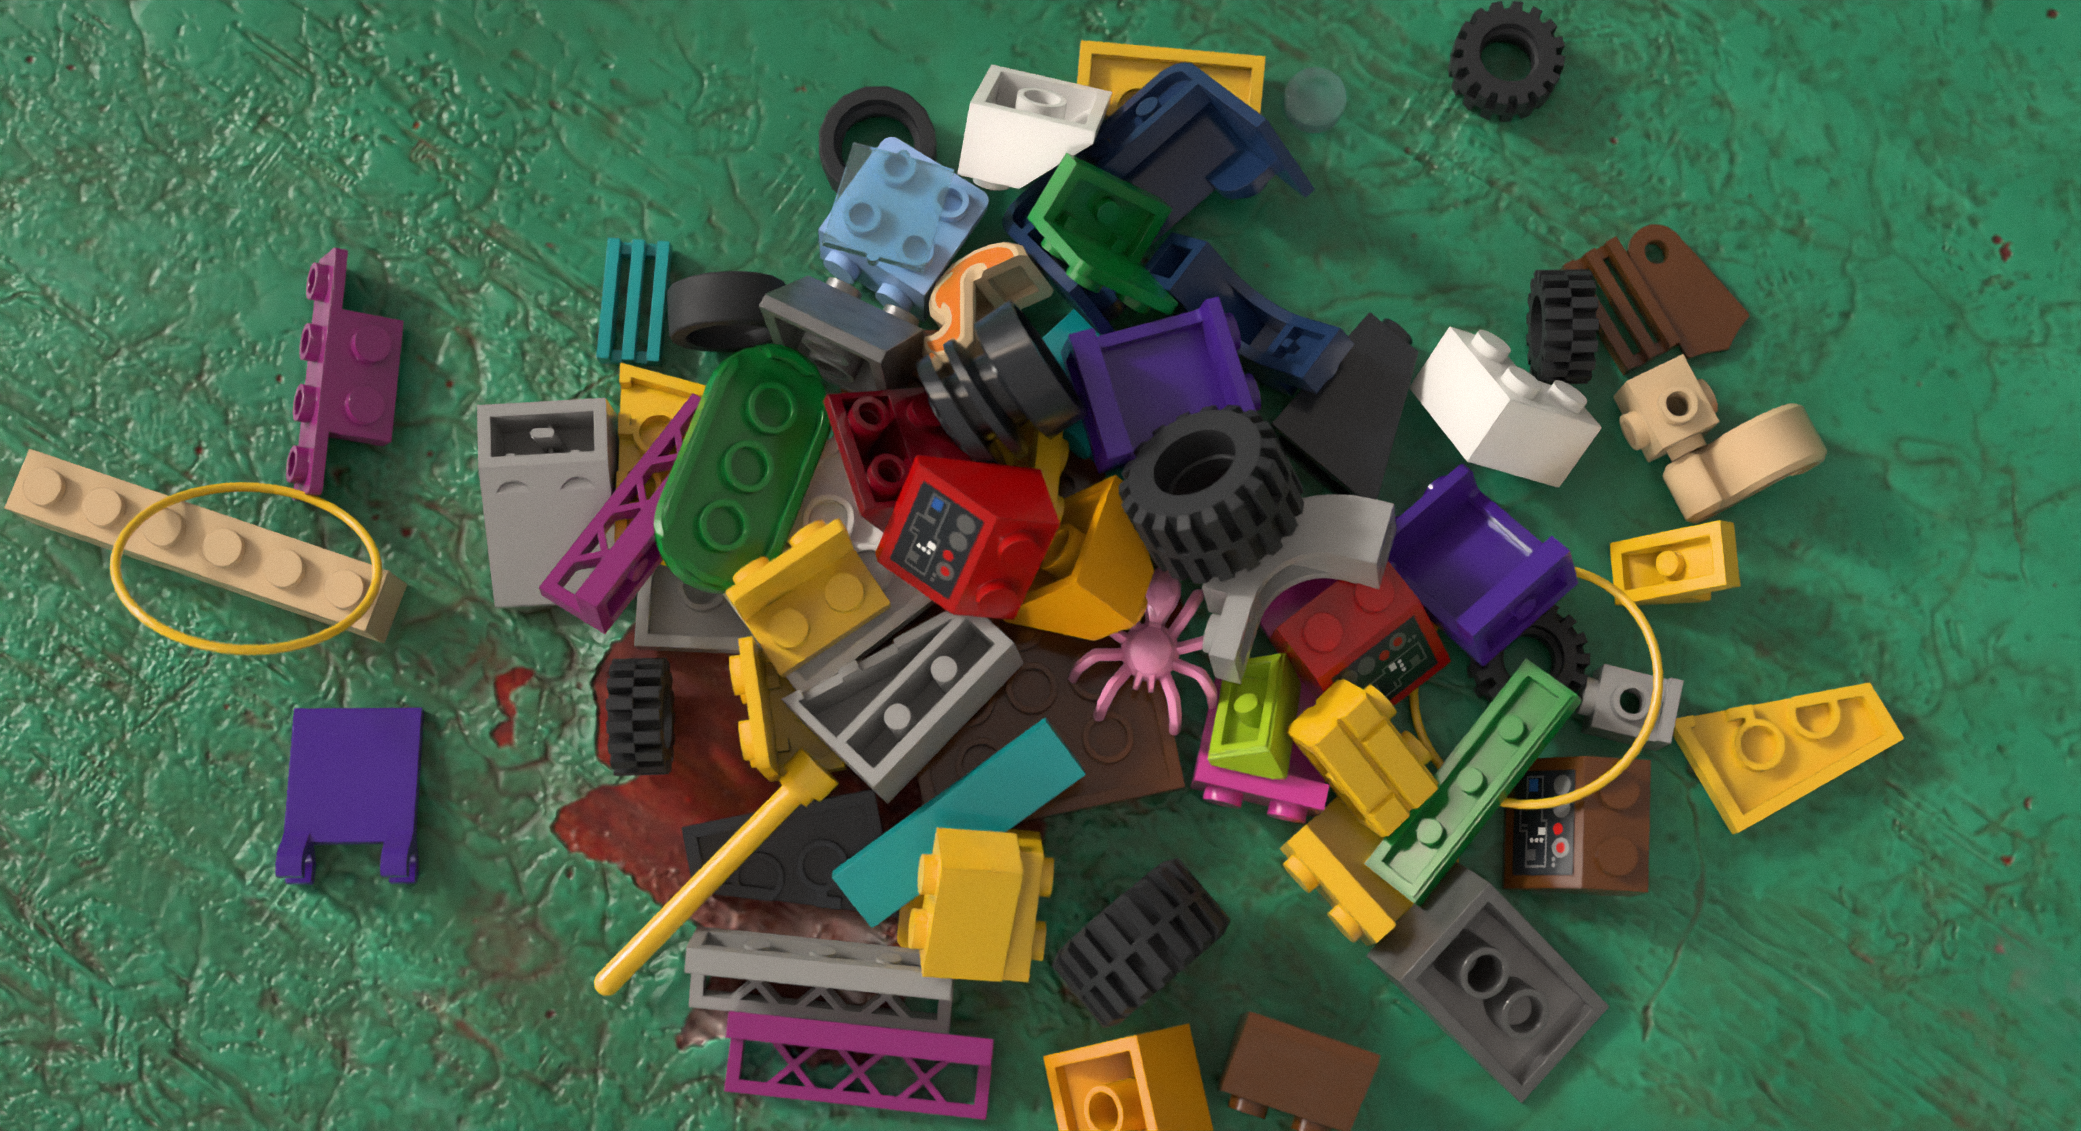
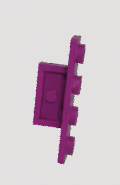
[286,247,404,503]

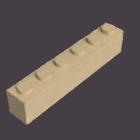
[5,449,407,643]

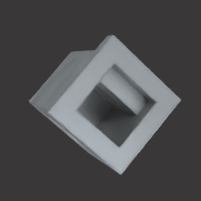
[1576,664,1684,751]

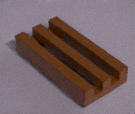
[1560,236,1681,376]

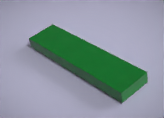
[1364,659,1582,908]

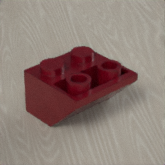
[823,387,970,533]

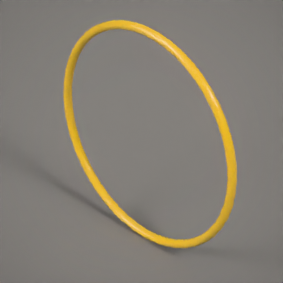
[110,482,383,655]
[1409,567,1663,809]

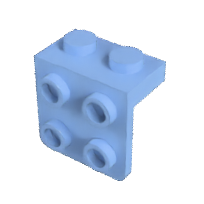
[818,137,989,322]

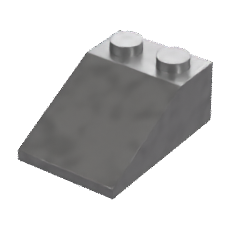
[759,275,925,393]
[1366,862,1609,1103]

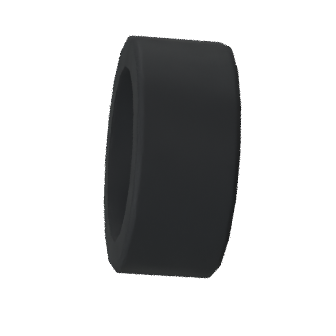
[819,86,937,197]
[667,271,786,352]

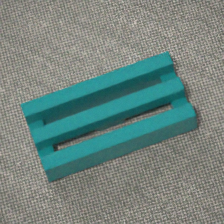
[596,238,673,367]

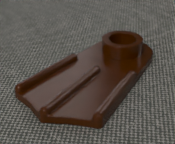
[1627,224,1749,359]

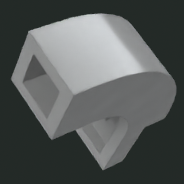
[1202,494,1396,684]

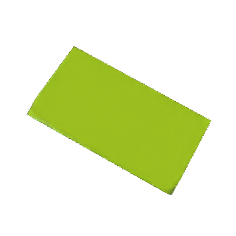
[1208,653,1301,780]

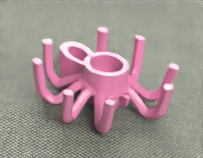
[1068,567,1217,736]

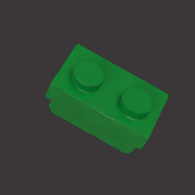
[1027,152,1178,315]

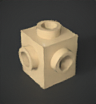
[1613,354,1720,463]

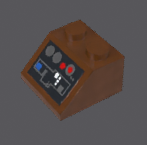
[1502,756,1651,897]

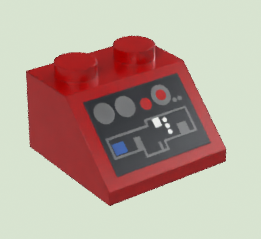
[875,455,1060,620]
[1269,561,1451,706]

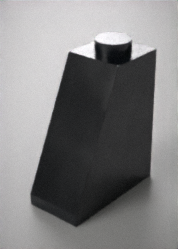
[1271,312,1419,500]

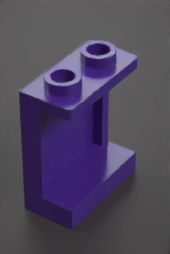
[1060,296,1261,474]
[1388,464,1578,667]

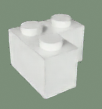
[1409,327,1602,488]

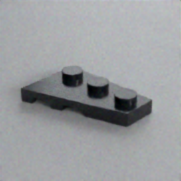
[681,789,899,917]

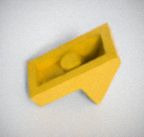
[1609,520,1741,606]

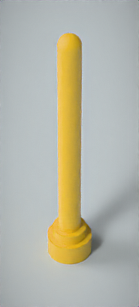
[594,747,839,996]

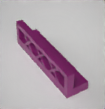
[539,393,701,634]
[724,1011,995,1120]

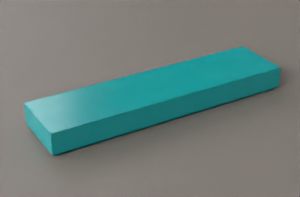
[832,717,1086,928]

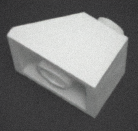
[957,65,1112,190]

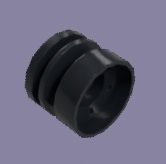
[915,299,1087,465]

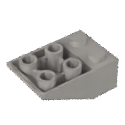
[477,398,619,609]

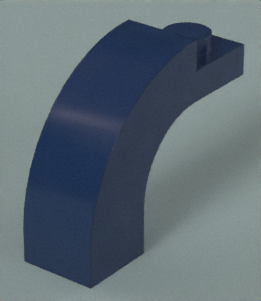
[1144,232,1354,396]

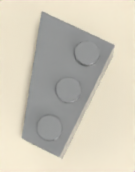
[782,611,1024,804]

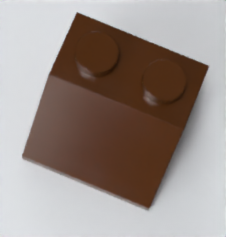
[1217,1012,1381,1131]

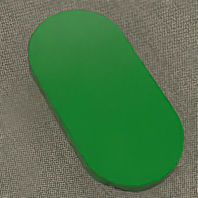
[654,344,831,593]

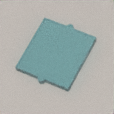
[822,142,954,273]

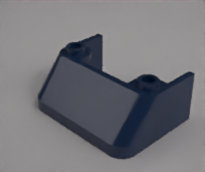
[1002,62,1315,335]

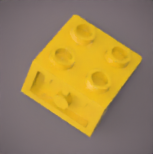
[725,518,892,679]

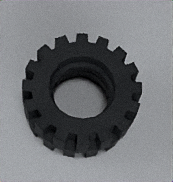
[1448,1,1565,122]

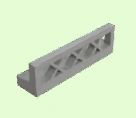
[684,926,955,1034]

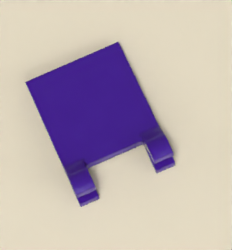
[275,708,425,885]

